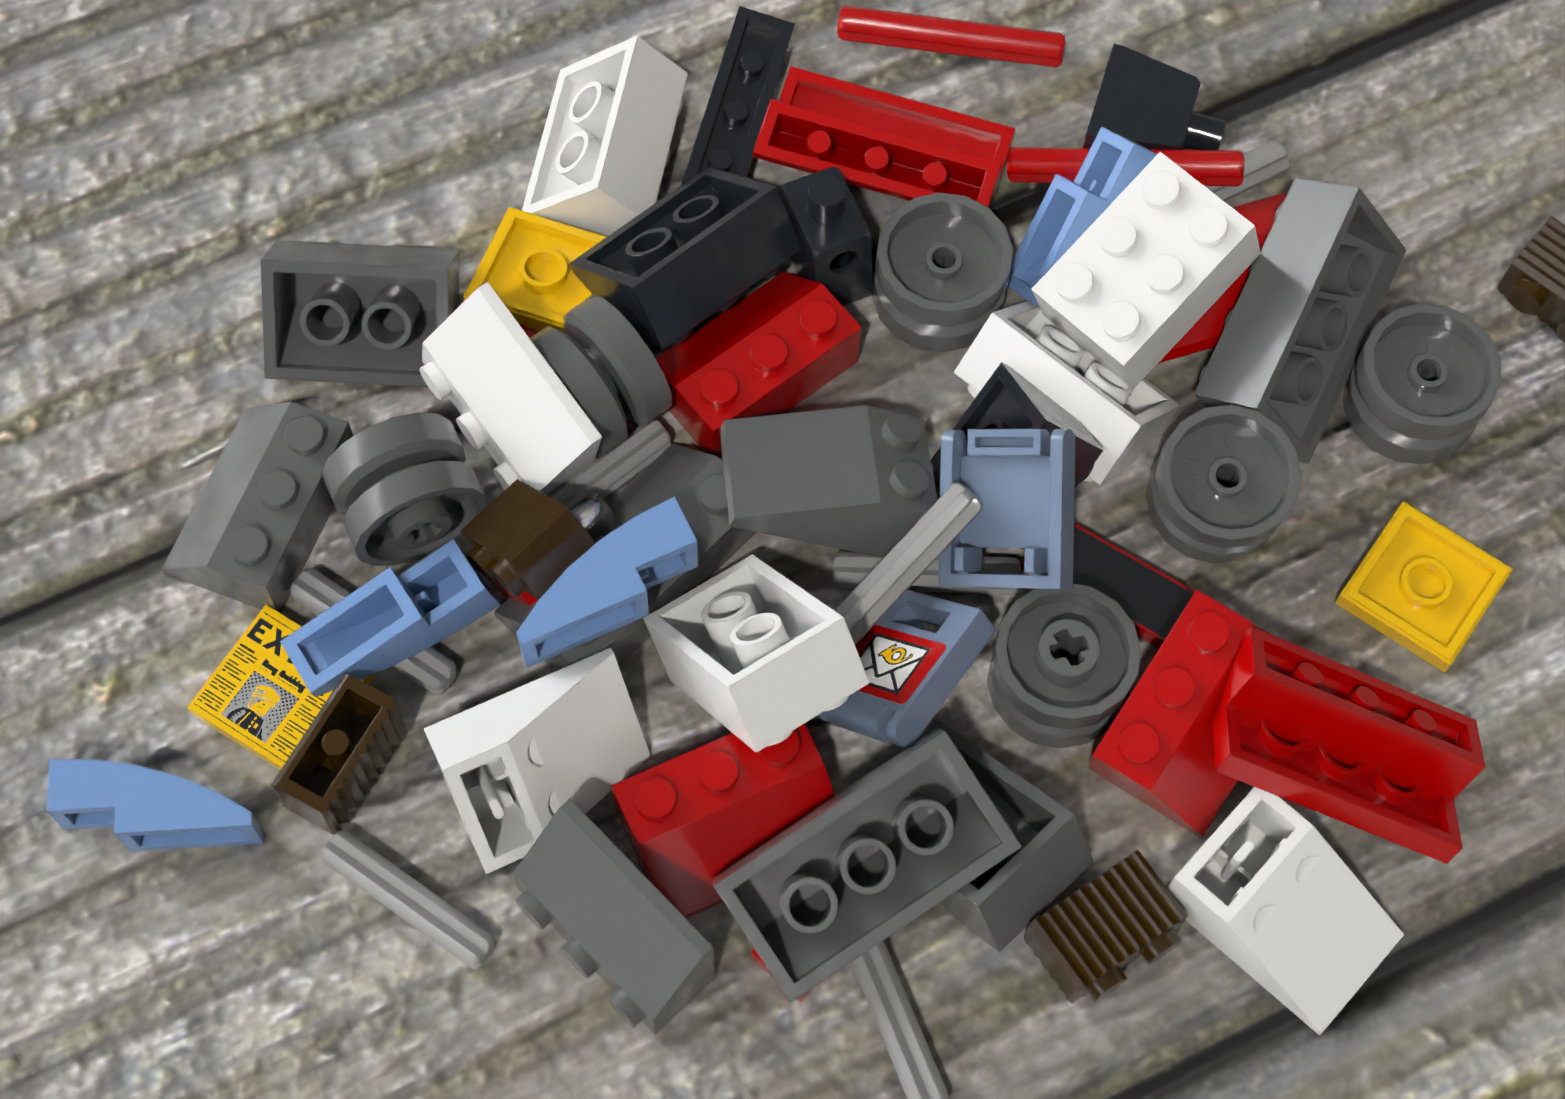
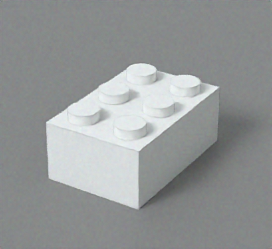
[1031,152,1261,390]
[643,554,869,753]

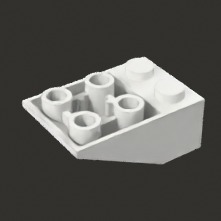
[424,648,651,874]
[1168,787,1404,1035]

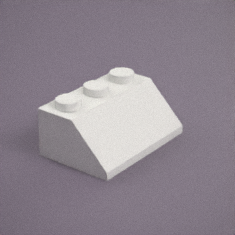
[522,36,688,237]
[419,282,602,495]
[954,301,1181,485]

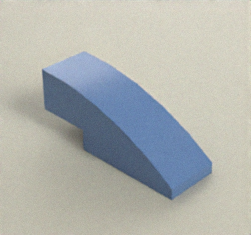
[1007,126,1157,306]
[516,496,698,668]
[280,539,500,697]
[46,759,264,852]

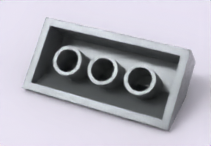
[1194,178,1406,464]
[494,444,757,671]
[712,728,1022,1003]

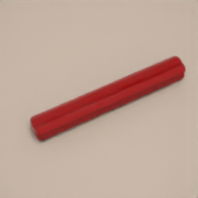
[837,5,1065,67]
[1007,147,1245,186]

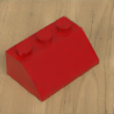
[656,272,862,459]
[1089,590,1259,839]
[611,724,835,918]

